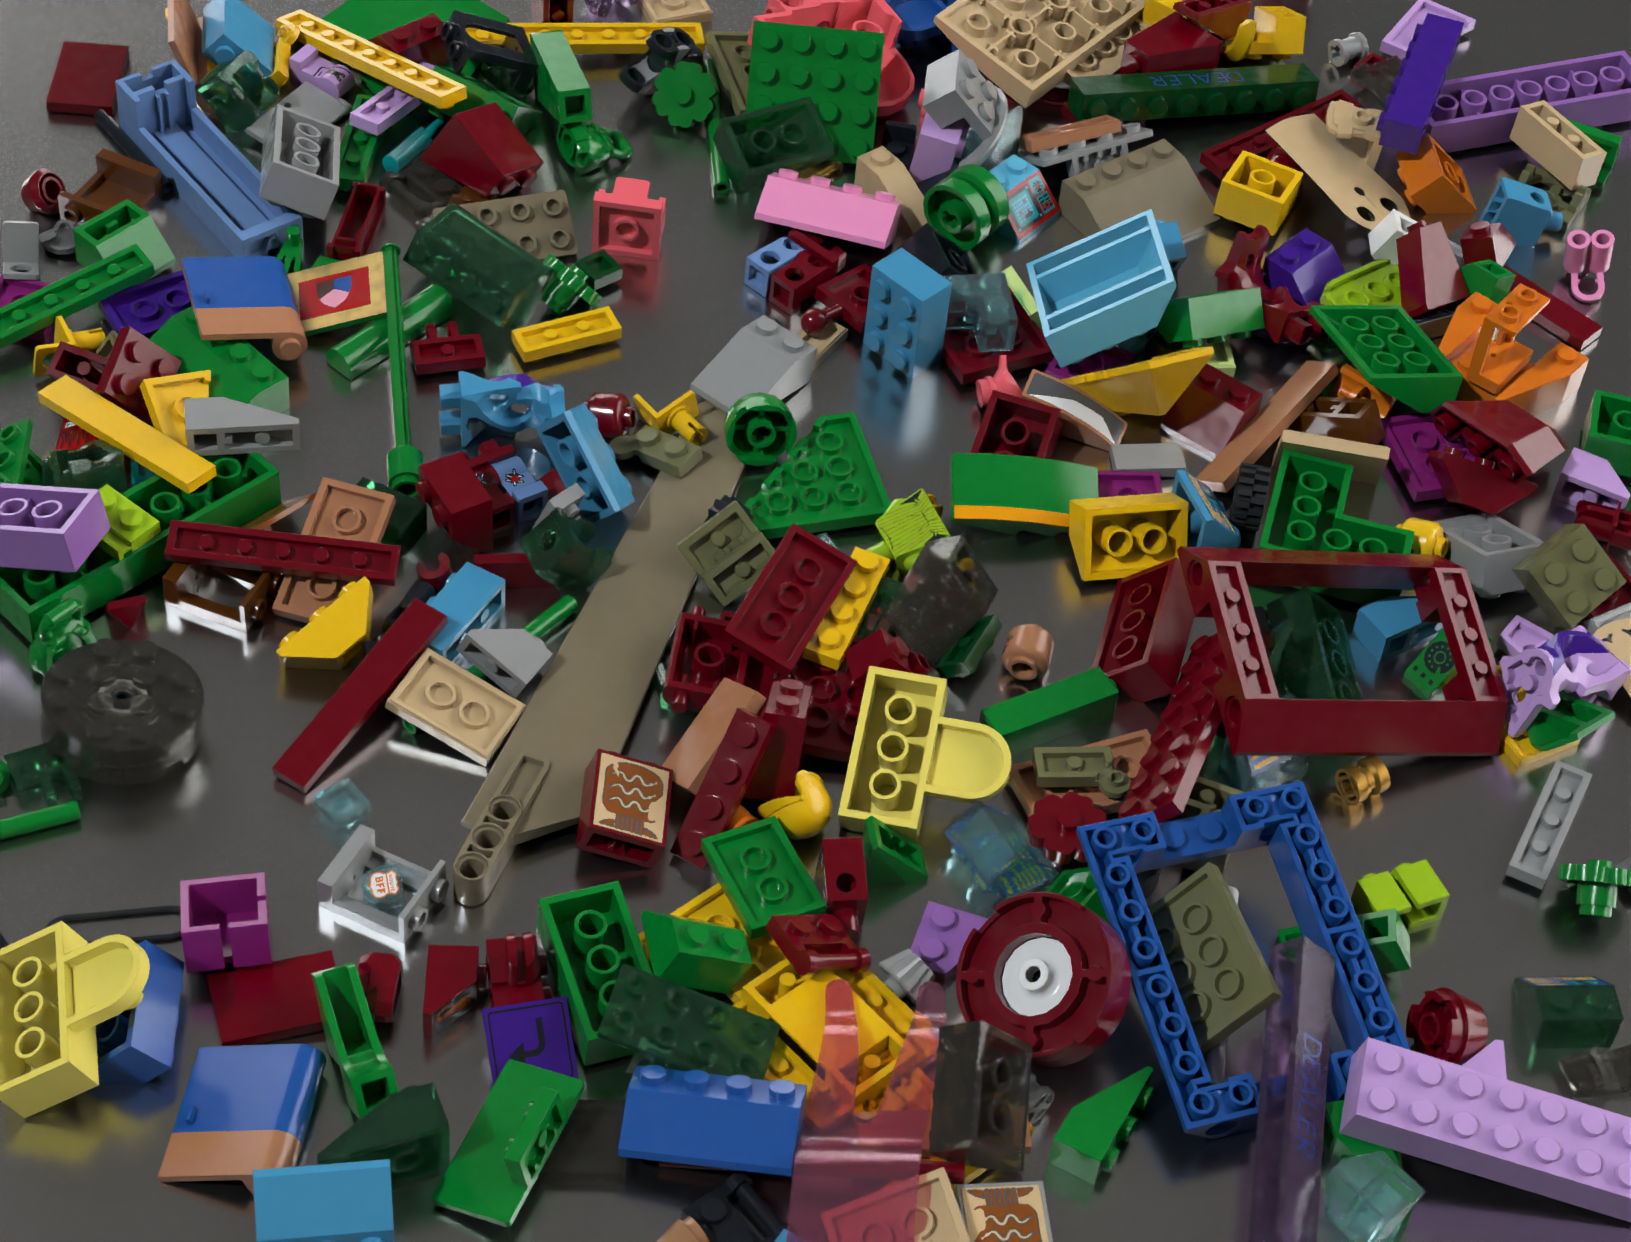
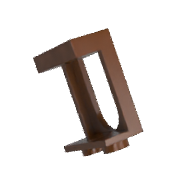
[162,561,285,633]

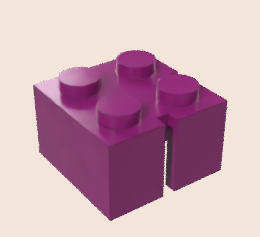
[180,872,272,973]

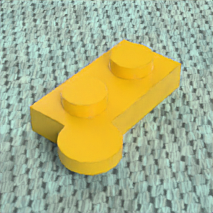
[256,23,300,95]

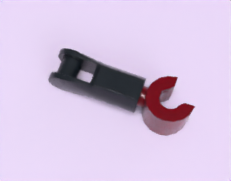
[382,552,452,635]

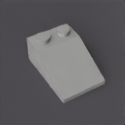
[690,315,817,413]
[1433,513,1544,599]

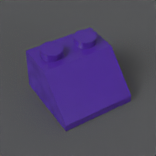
[1263,228,1346,306]

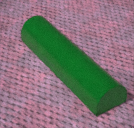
[326,284,454,380]

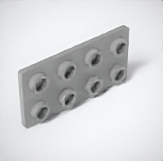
[1011,120,1153,178]

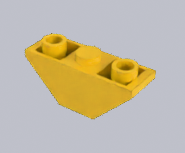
[276,576,373,670]

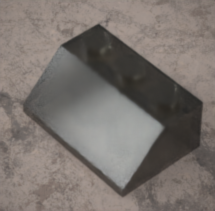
[929,1020,1032,1172]

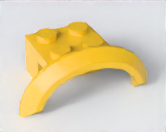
[1208,6,1307,62]

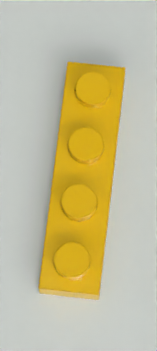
[802,547,890,671]

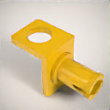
[33,315,106,377]
[633,390,708,446]

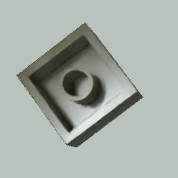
[1512,524,1627,628]

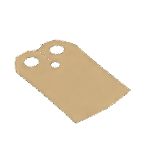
[1265,113,1410,230]

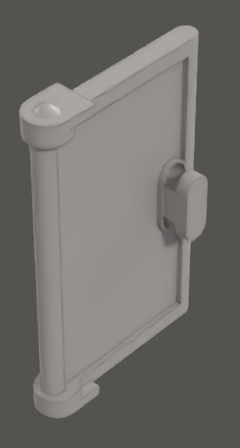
[245,81,352,144]

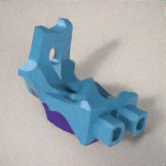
[439,371,566,447]

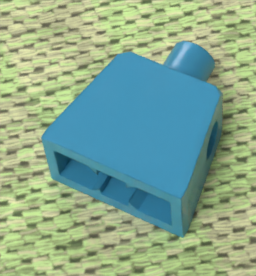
[1479,177,1563,247]

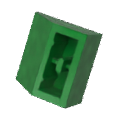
[73,199,176,286]

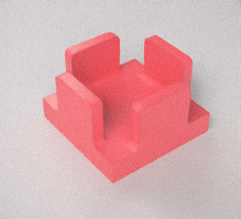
[592,177,666,261]

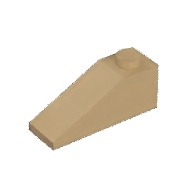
[854,146,928,237]

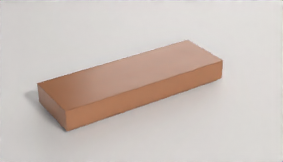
[1019,115,1122,153]

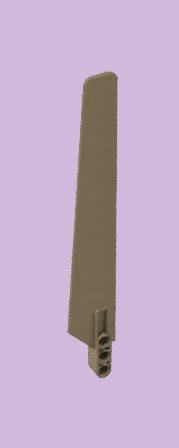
[453,400,745,906]

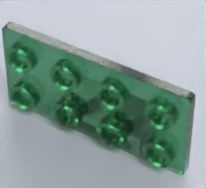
[597,964,780,1080]

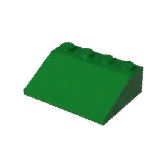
[1309,305,1463,415]
[150,306,290,413]

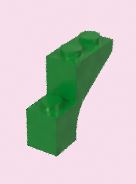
[311,962,402,1120]

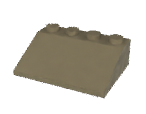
[1058,139,1221,240]

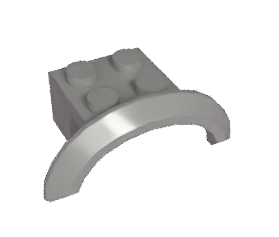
[922,49,1008,167]

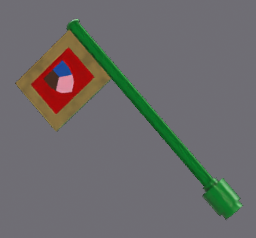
[287,243,424,501]

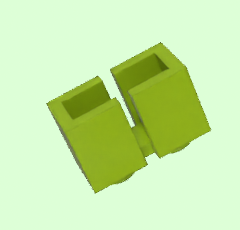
[1351,859,1450,929]

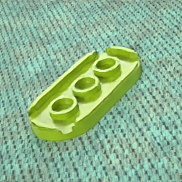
[1320,259,1402,307]

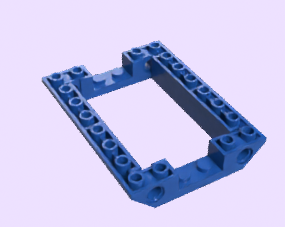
[1076,781,1410,1139]

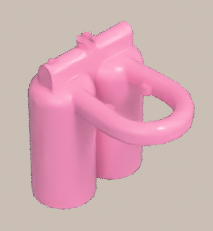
[1563,229,1615,303]

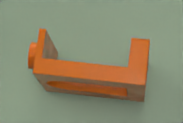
[1466,283,1550,395]

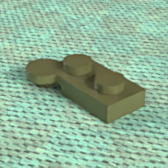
[609,425,703,479]
[1031,746,1131,799]

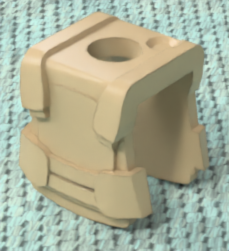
[1326,99,1382,170]

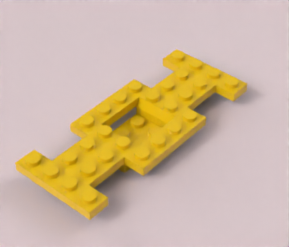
[638,882,1034,1193]

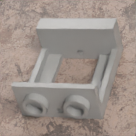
[317,824,449,944]

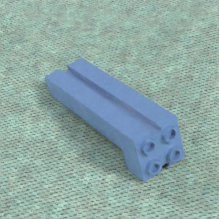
[115,59,304,257]

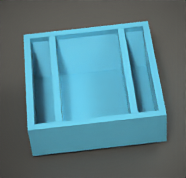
[1026,209,1177,368]

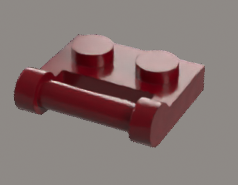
[765,914,871,975]

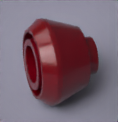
[21,168,66,215]

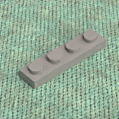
[1505,760,1593,890]

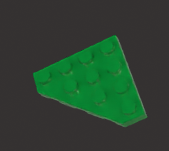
[744,412,891,539]

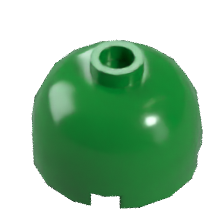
[724,392,797,466]

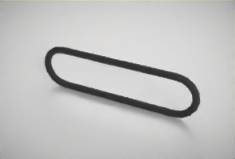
[45,905,181,943]

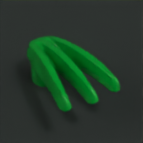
[276,225,303,274]

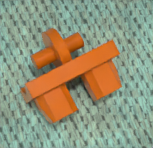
[1329,364,1396,418]

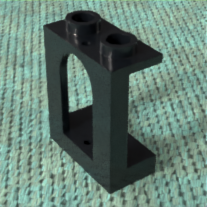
[441,10,539,91]

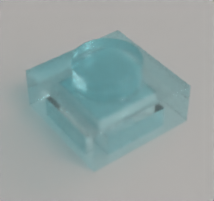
[314,777,371,830]

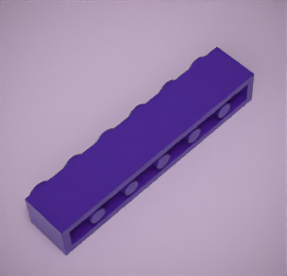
[1376,13,1464,155]

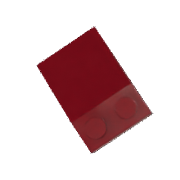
[970,390,1063,459]

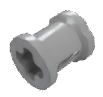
[1327,32,1369,67]

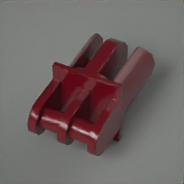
[1573,500,1631,551]

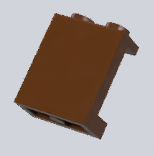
[58,148,164,226]

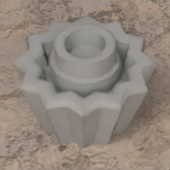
[879,949,936,1005]

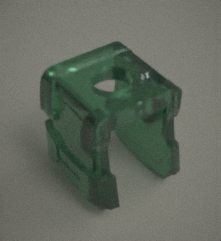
[196,50,281,132]
[42,439,129,494]
[519,507,613,596]

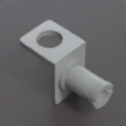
[3,221,39,280]

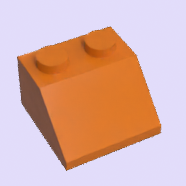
[1396,134,1477,214]

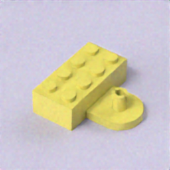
[838,666,1011,842]
[0,921,150,1118]

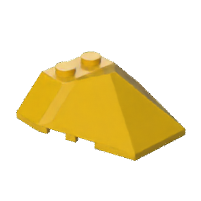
[1061,346,1214,416]

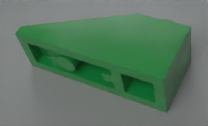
[1278,908,1411,975]

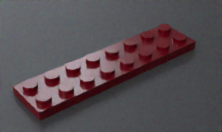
[1118,623,1260,823]

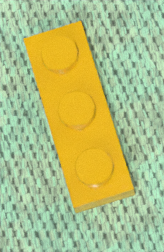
[511,306,622,363]

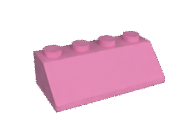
[754,168,903,249]

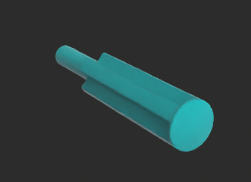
[382,117,446,174]

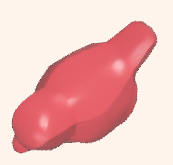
[976,355,1023,408]

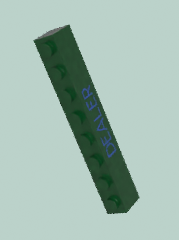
[1067,63,1320,121]

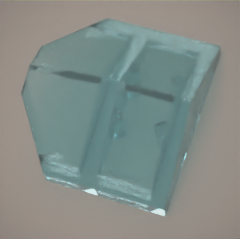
[1325,1151,1426,1242]

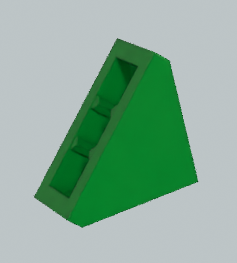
[863,815,929,886]

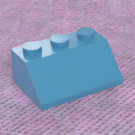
[535,403,635,526]
[253,1159,394,1242]

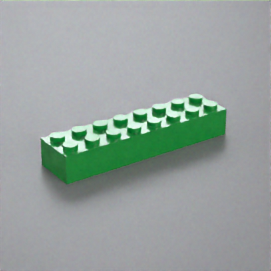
[0,453,282,643]

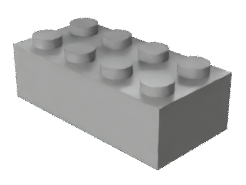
[259,104,341,220]

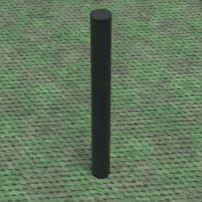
[95,109,173,194]

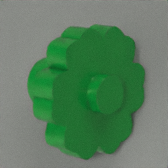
[652,61,719,128]
[539,253,603,316]
[1557,859,1631,918]

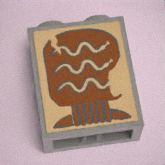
[954,1181,1053,1242]

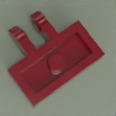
[410,321,486,375]

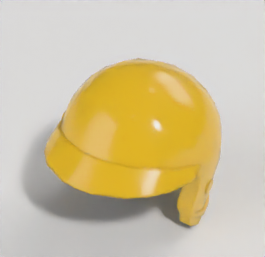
[757,770,832,840]

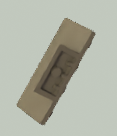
[432,190,578,275]

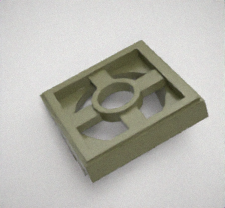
[1518,163,1592,232]

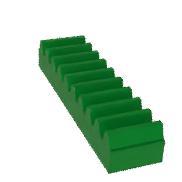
[337,94,384,194]

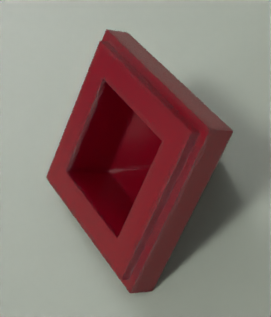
[104,595,147,629]

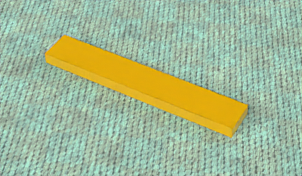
[37,375,217,494]

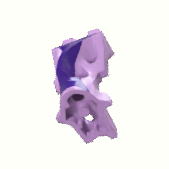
[1499,625,1631,738]

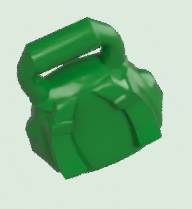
[556,121,633,176]
[28,598,100,680]

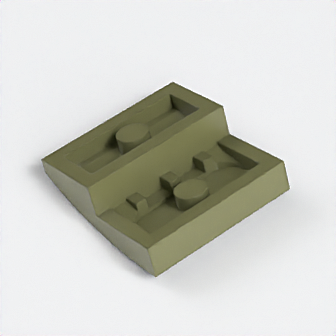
[676,500,775,607]

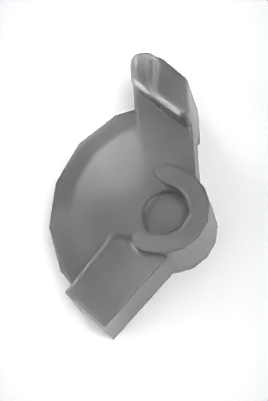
[39,219,78,254]

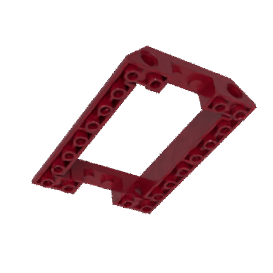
[1177,546,1508,756]

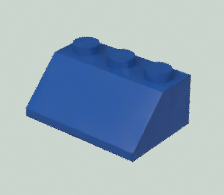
[96,940,185,1085]

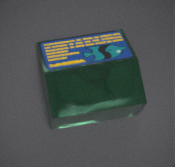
[1514,976,1624,1049]

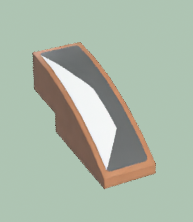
[1021,369,1128,451]

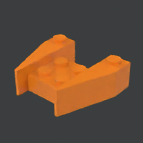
[1439,291,1589,415]

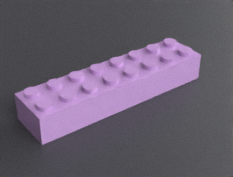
[1339,1037,1631,1222]

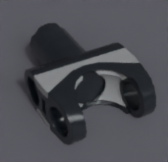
[618,28,703,95]

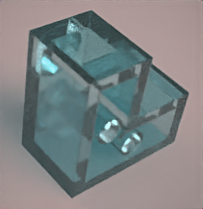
[942,273,1018,352]

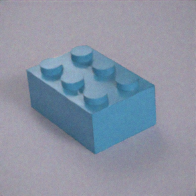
[863,247,952,379]

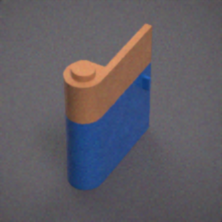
[181,256,308,361]
[158,1043,327,1196]

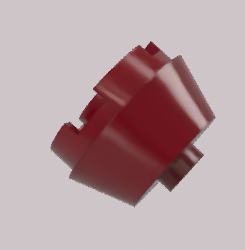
[1406,987,1488,1065]

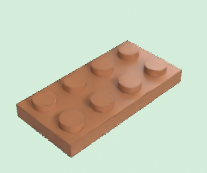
[272,477,396,624]
[1008,729,1151,818]

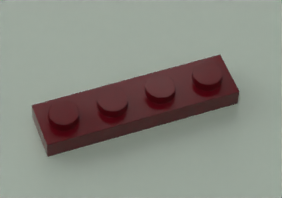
[670,708,777,870]

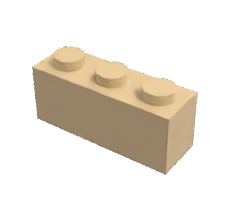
[1509,100,1607,191]

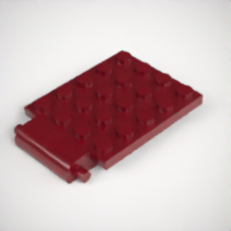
[662,606,864,763]

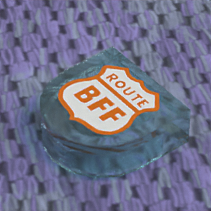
[361,862,406,909]

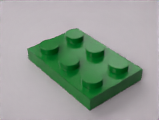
[701,816,827,940]

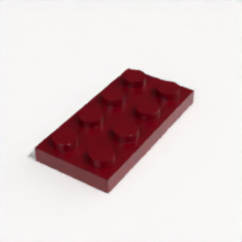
[721,523,858,677]

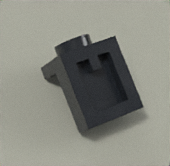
[880,120,917,172]

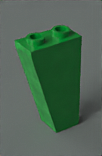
[530,30,593,124]

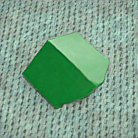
[1527,692,1615,751]

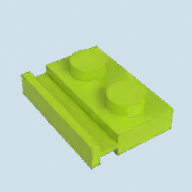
[98,484,161,561]

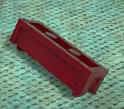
[326,182,386,261]

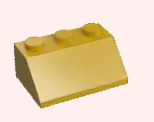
[1069,492,1189,581]

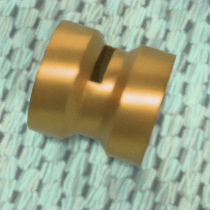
[1335,756,1390,805]

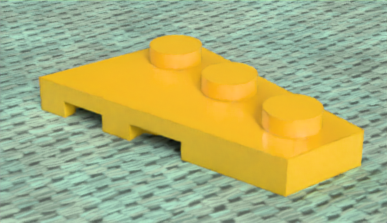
[139,370,211,448]

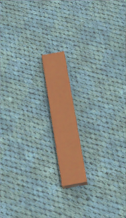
[1196,360,1339,493]

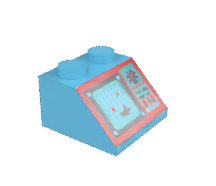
[989,154,1061,245]

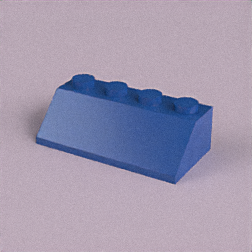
[618,1065,807,1177]

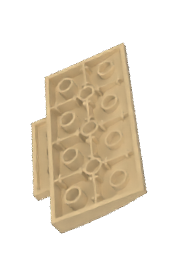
[933,0,1149,109]

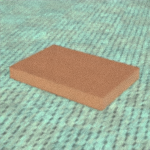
[662,677,767,796]

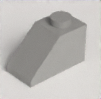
[456,629,553,699]

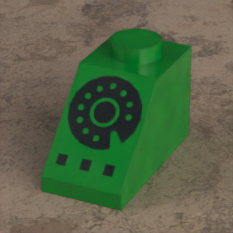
[1403,629,1493,699]

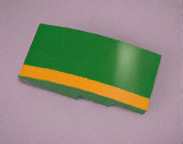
[950,453,1099,537]

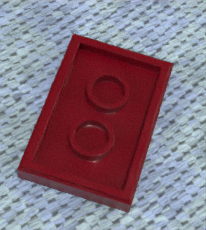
[46,41,130,116]
[206,950,336,1046]

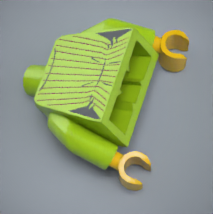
[866,488,980,585]

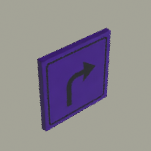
[481,996,579,1086]

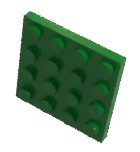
[742,21,885,164]

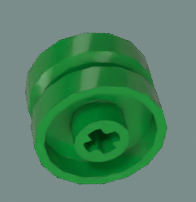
[923,164,1010,250]

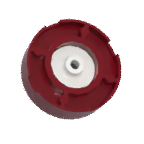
[956,892,1131,1068]

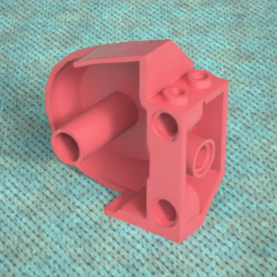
[747,0,915,123]

